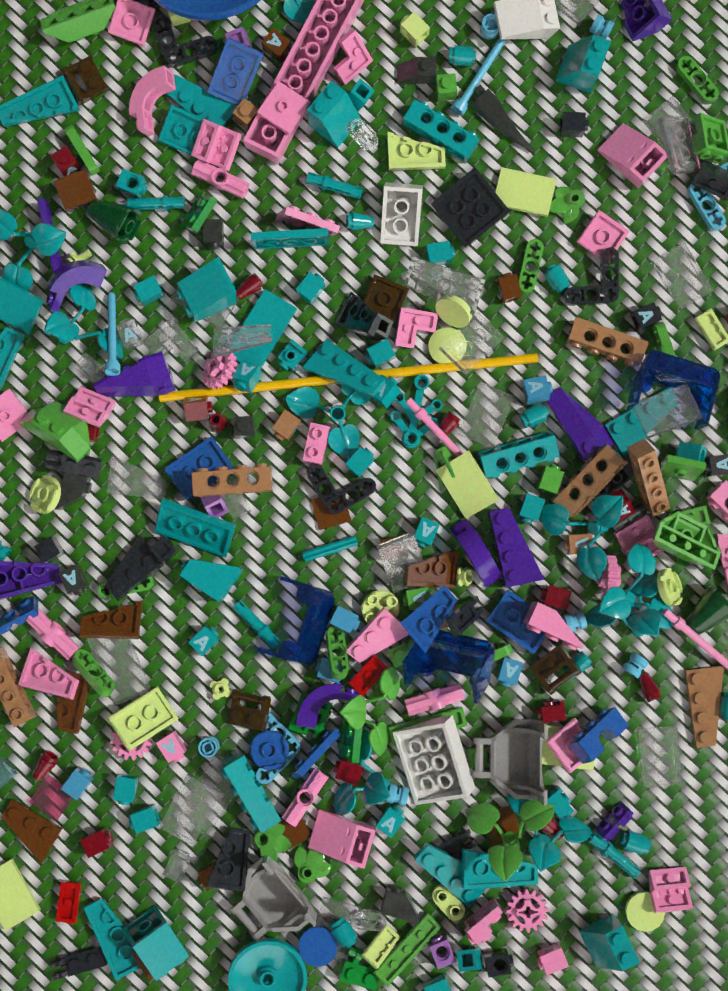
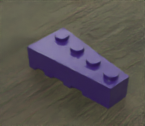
[488,508,545,588]

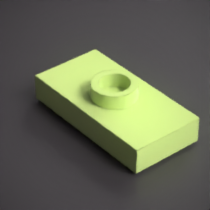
[694,308,728,351]
[361,924,401,969]

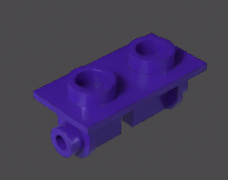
[595,801,634,842]

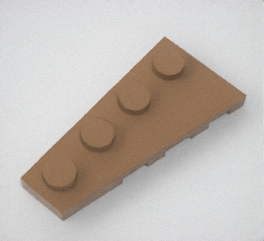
[684,665,724,748]

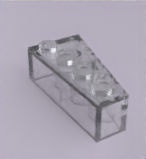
[404,256,485,322]

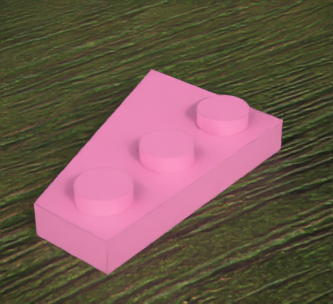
[18,648,79,700]

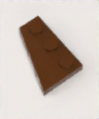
[403,549,459,588]
[79,601,143,639]
[56,669,90,734]
[2,799,63,864]

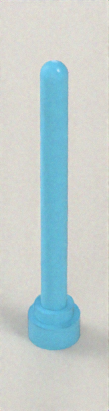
[451,38,505,116]
[105,292,120,376]

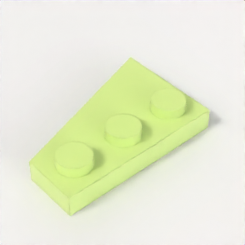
[387,132,446,171]

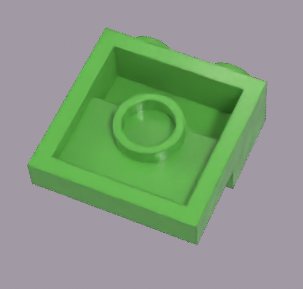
[692,113,728,164]

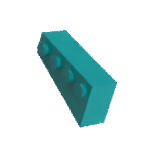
[220,751,281,833]

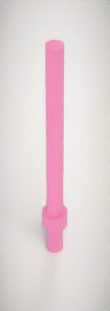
[405,397,489,481]
[662,608,728,670]

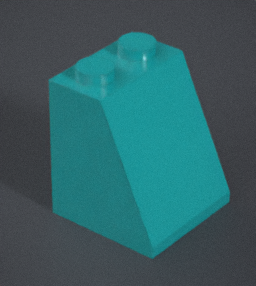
[555,35,611,93]
[307,80,361,149]
[176,257,236,322]
[180,559,244,602]
[123,905,189,981]
[579,914,640,971]

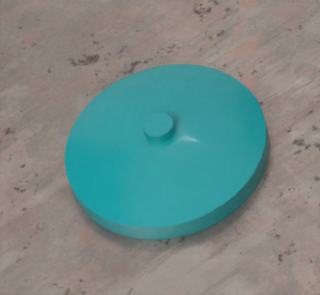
[228,938,307,991]

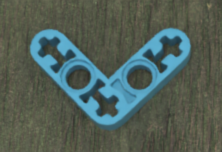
[688,162,728,231]
[256,711,301,784]

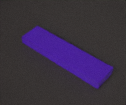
[37,198,63,273]

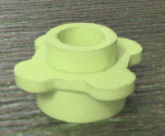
[456,567,473,586]
[210,678,231,700]

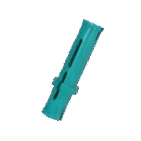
[306,172,363,200]
[127,195,185,211]
[232,600,281,649]
[588,832,641,879]

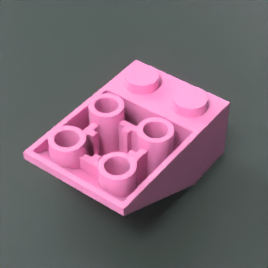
[597,123,669,188]
[523,601,584,650]
[308,809,376,869]

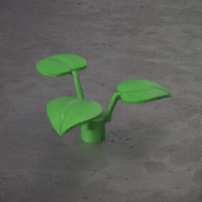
[339,665,400,756]
[466,800,555,882]

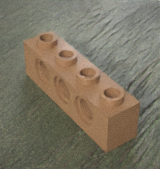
[566,317,649,367]
[627,439,671,517]
[554,445,628,518]
[192,463,273,497]
[0,647,37,727]

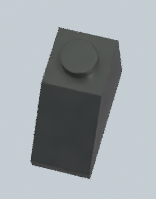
[397,57,436,84]
[55,472,92,510]
[380,885,420,924]

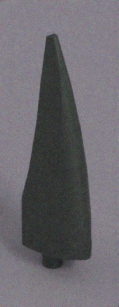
[472,84,534,152]

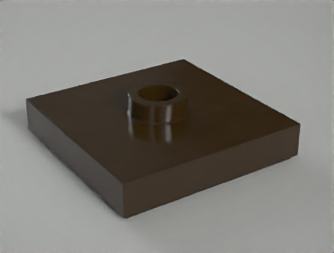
[363,274,409,325]

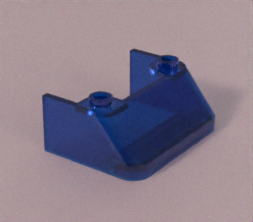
[626,350,720,430]
[257,576,335,665]
[402,630,495,704]

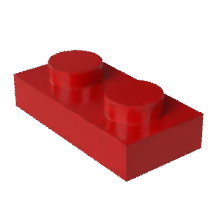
[349,654,388,696]
[56,880,82,924]

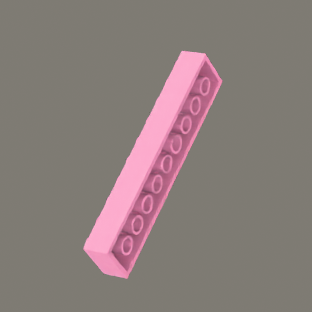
[243,0,364,164]

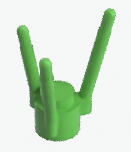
[433,446,456,491]

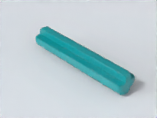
[302,536,358,562]

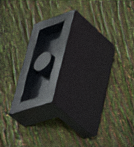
[691,160,728,200]

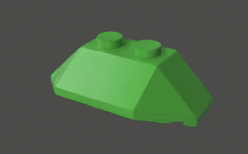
[40,0,115,43]
[19,401,91,462]
[652,511,721,570]

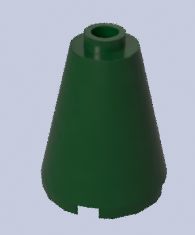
[87,199,142,245]
[685,584,728,635]

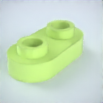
[432,884,465,921]

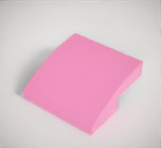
[191,119,242,171]
[63,386,116,427]
[613,514,664,556]
[649,867,693,914]

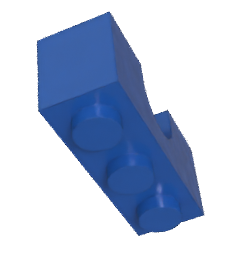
[569,707,629,764]

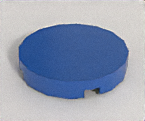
[250,730,289,770]
[298,926,338,967]

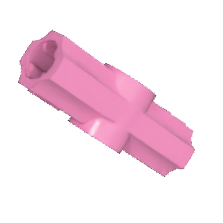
[191,159,250,199]
[26,608,80,660]
[404,683,465,716]
[282,768,329,827]

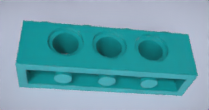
[403,99,480,163]
[477,431,560,479]

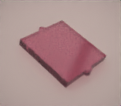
[29,775,73,821]

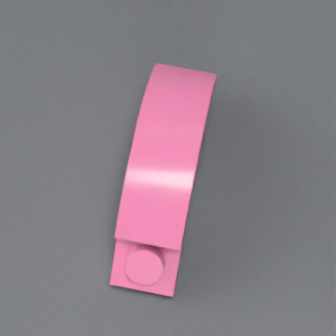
[129,66,176,136]

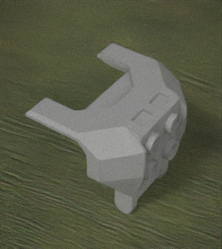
[473,719,548,806]
[230,855,317,940]

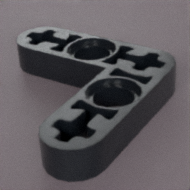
[152,13,218,68]
[563,247,619,304]
[307,464,376,515]

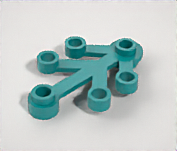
[390,374,443,448]

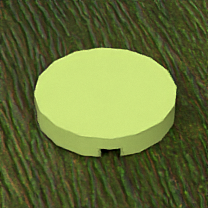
[435,295,472,328]
[29,475,61,514]
[657,568,683,607]
[625,891,665,932]

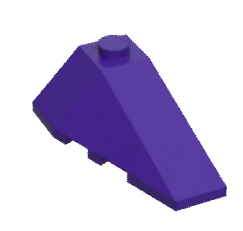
[621,0,673,41]
[93,351,176,397]
[546,387,615,463]
[0,560,62,600]

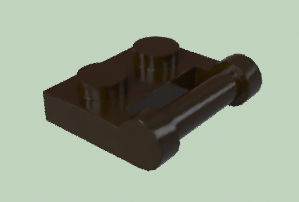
[61,56,109,105]
[530,644,582,695]
[228,689,271,731]

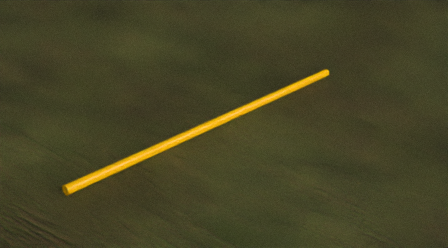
[159,353,538,402]

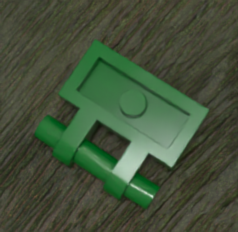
[180,194,218,232]
[288,692,333,740]
[337,717,363,763]
[338,947,379,991]

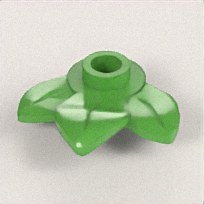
[549,187,585,224]
[254,823,292,863]
[294,847,331,884]

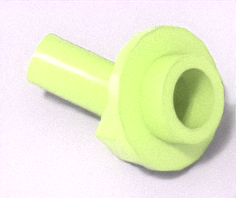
[65,250,92,264]

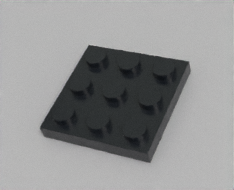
[431,167,511,248]

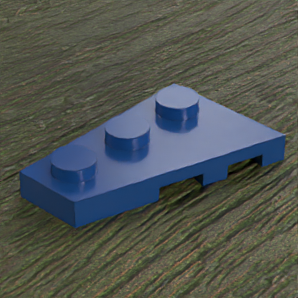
[400,585,457,653]
[0,596,38,635]
[290,729,341,780]

